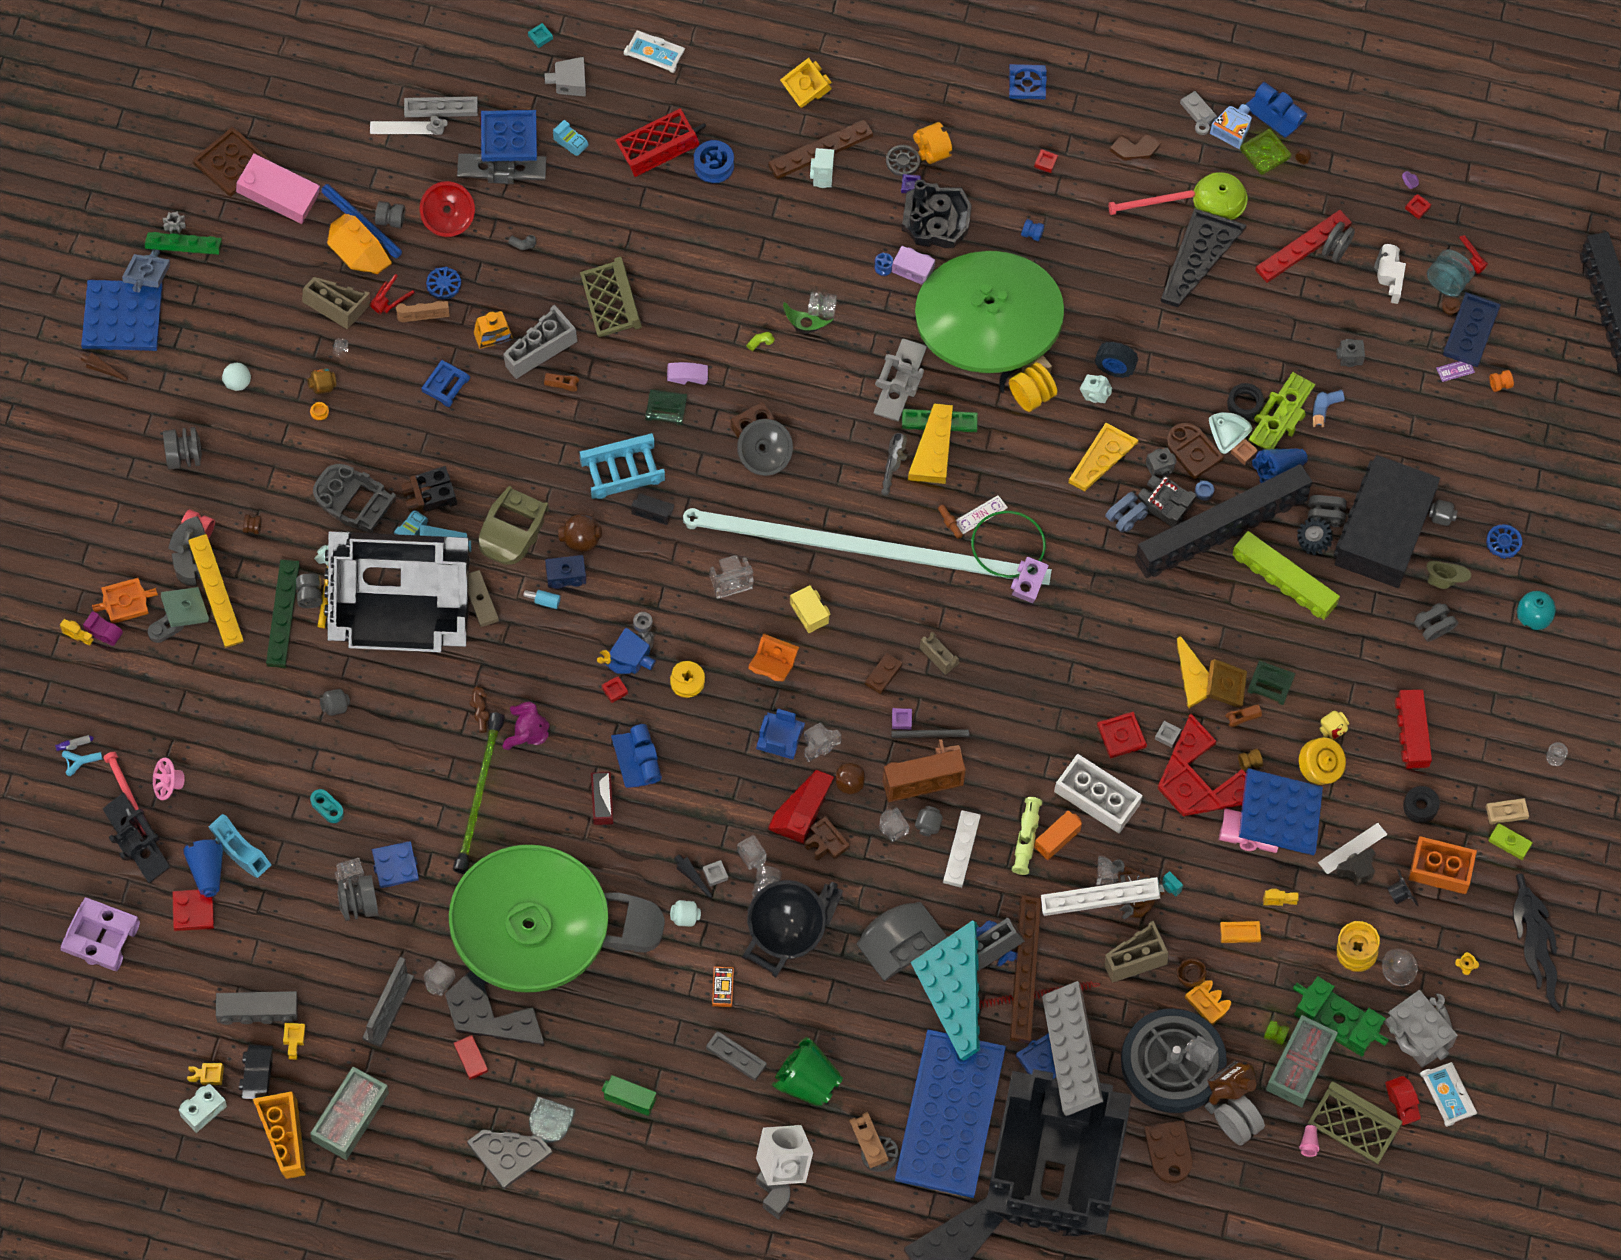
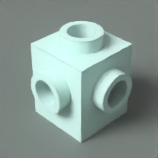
[1080,374,1112,403]

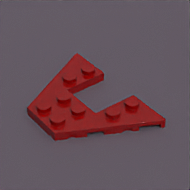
[1157,714,1246,816]

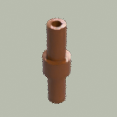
[938,505,963,539]

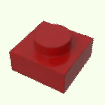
[1034,149,1058,173]
[1405,194,1432,219]
[602,676,628,703]

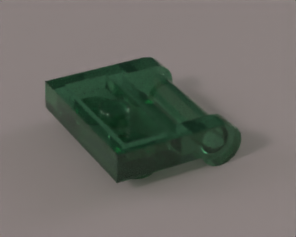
[645,389,687,425]
[1247,660,1295,705]

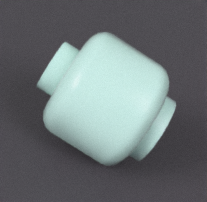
[670,900,701,927]

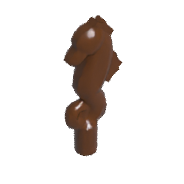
[469,687,489,733]

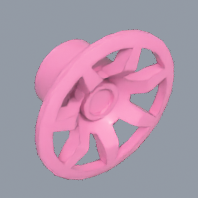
[153,758,185,800]

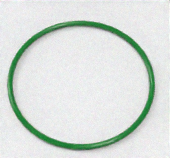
[971,511,1046,578]

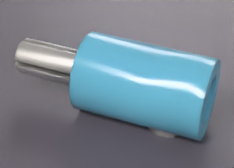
[523,590,561,609]

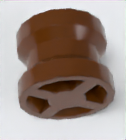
[243,514,262,535]

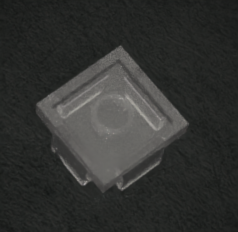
[709,555,753,599]

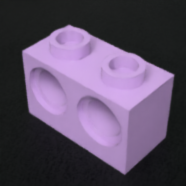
[1011,557,1048,603]

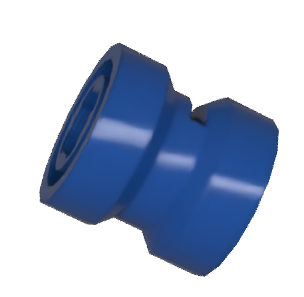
[1021,219,1045,242]

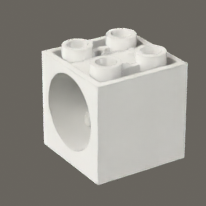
[756,1125,813,1185]

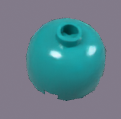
[1517,591,1556,630]

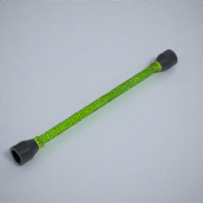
[453,712,505,874]

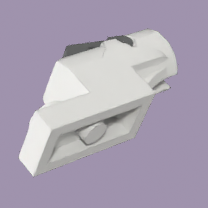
[1373,244,1406,304]

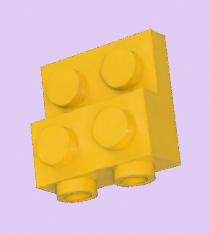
[780,58,832,108]

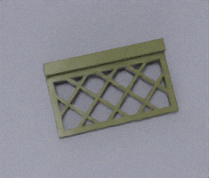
[580,257,642,338]
[1308,1081,1402,1165]

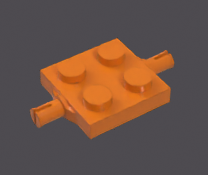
[92,578,158,624]

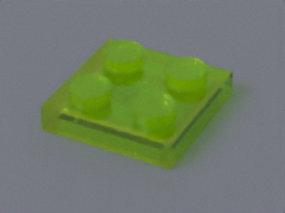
[1240,129,1291,175]

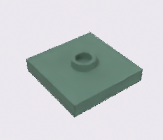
[161,587,209,627]

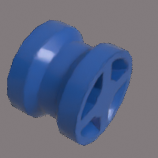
[874,253,893,276]

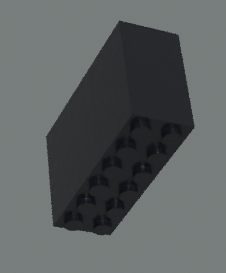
[1333,455,1440,589]

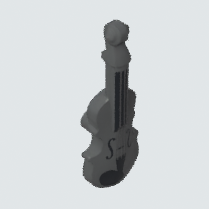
[881,433,907,496]

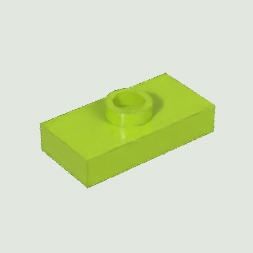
[1488,823,1533,860]

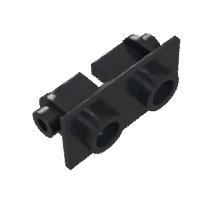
[819,882,843,925]

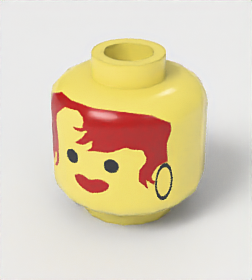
[1319,711,1349,740]

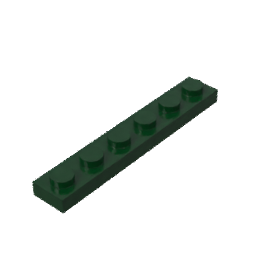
[266,560,300,668]

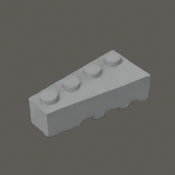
[503,304,577,379]

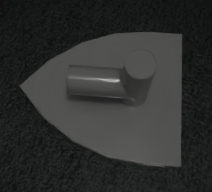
[168,516,205,559]

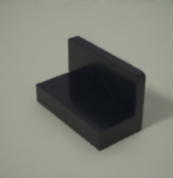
[631,494,674,525]

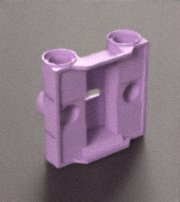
[61,897,140,971]

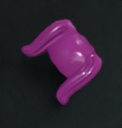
[502,701,550,750]

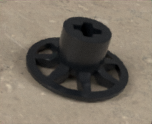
[1387,869,1419,907]

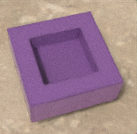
[892,708,912,730]

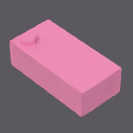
[236,154,320,224]

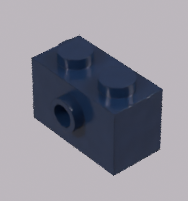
[545,555,586,589]

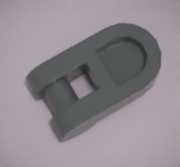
[148,614,184,643]

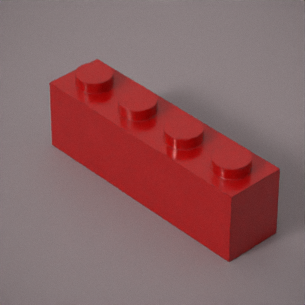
[1395,689,1432,769]

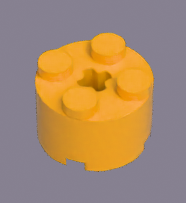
[913,122,952,164]

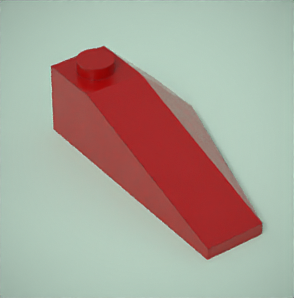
[768,770,834,844]

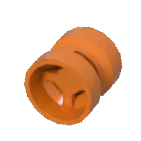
[1489,370,1514,392]

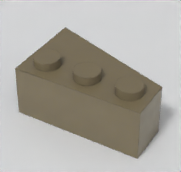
[302,277,370,329]
[1105,921,1168,983]

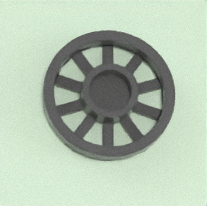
[886,145,920,176]
[861,1136,899,1172]

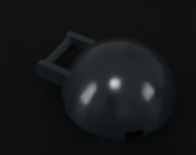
[742,880,826,978]

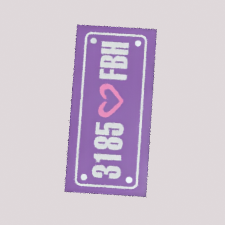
[1436,361,1475,382]

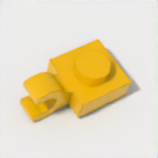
[283,1023,305,1060]

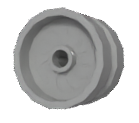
[1214,1095,1265,1145]

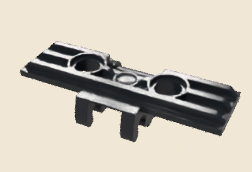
[103,792,171,883]

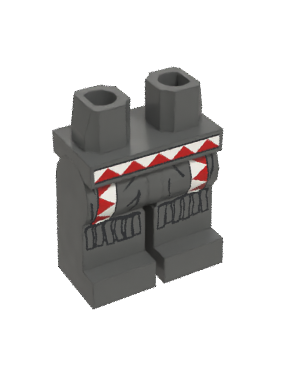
[1138,475,1197,527]

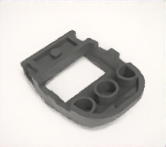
[313,464,396,533]
[602,893,665,952]

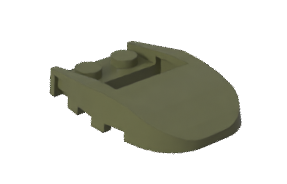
[478,486,549,565]

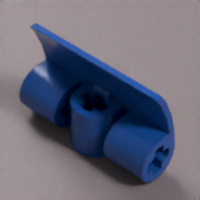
[1245,82,1307,138]
[611,724,662,788]

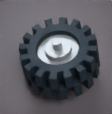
[1297,518,1333,555]

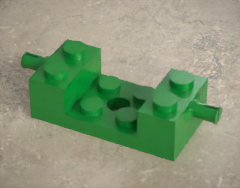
[1293,976,1389,1057]

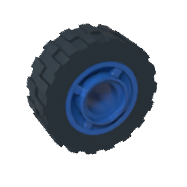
[1095,342,1138,378]

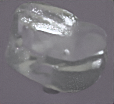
[332,339,349,358]

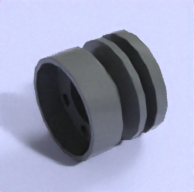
[163,427,202,470]
[337,875,379,921]

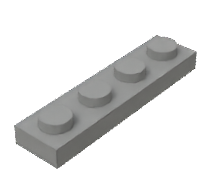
[404,97,478,117]

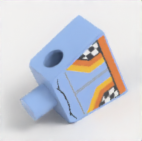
[1210,104,1252,149]

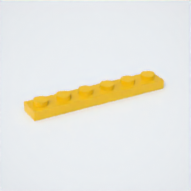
[188,534,244,648]

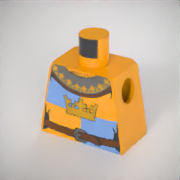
[474,311,513,349]

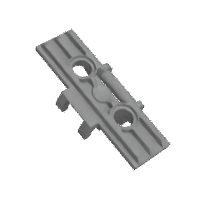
[874,338,927,422]

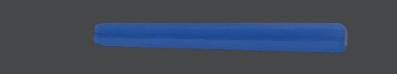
[321,184,402,259]

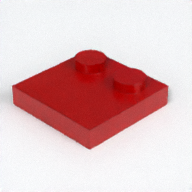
[173,890,214,931]

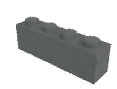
[216,991,298,1025]

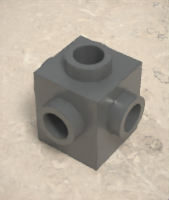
[1336,339,1365,367]
[1146,448,1176,477]

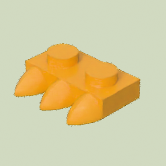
[1185,980,1231,1025]

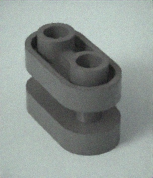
[1307,495,1347,527]
[1414,603,1459,642]

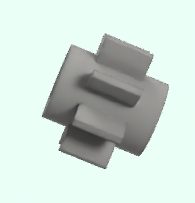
[163,211,186,234]

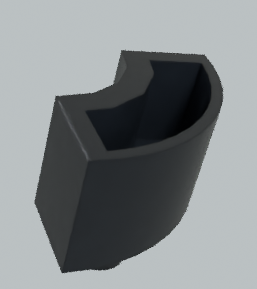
[239,1045,273,1099]

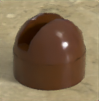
[1295,148,1311,165]

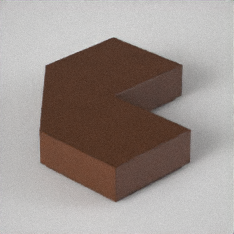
[1110,134,1161,161]

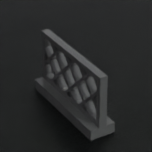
[362,957,414,1048]

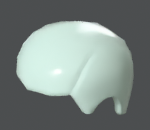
[222,363,251,391]

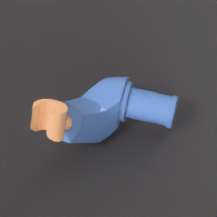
[1313,390,1345,427]

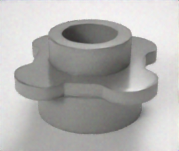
[426,116,448,135]

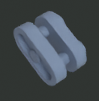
[1105,492,1148,532]

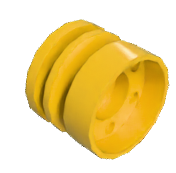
[1009,362,1057,412]
[1337,921,1380,972]

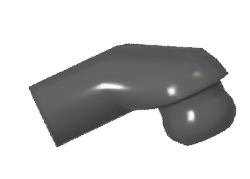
[508,235,536,250]

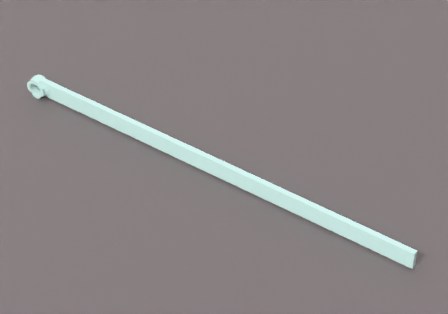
[683,508,1052,585]

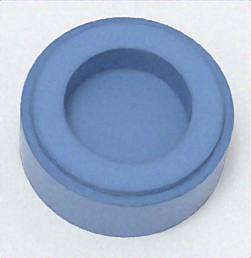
[1195,481,1214,501]

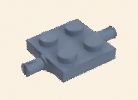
[122,249,170,292]

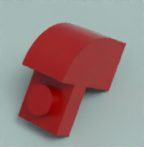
[1385,1076,1421,1126]

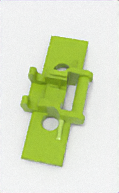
[1249,372,1315,449]

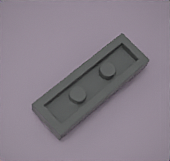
[706,1031,767,1081]

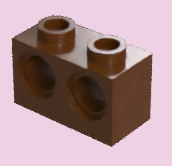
[731,402,775,438]

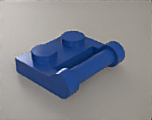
[422,360,470,407]

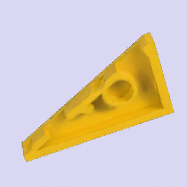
[1177,636,1209,708]

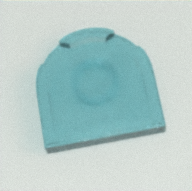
[529,1097,576,1143]

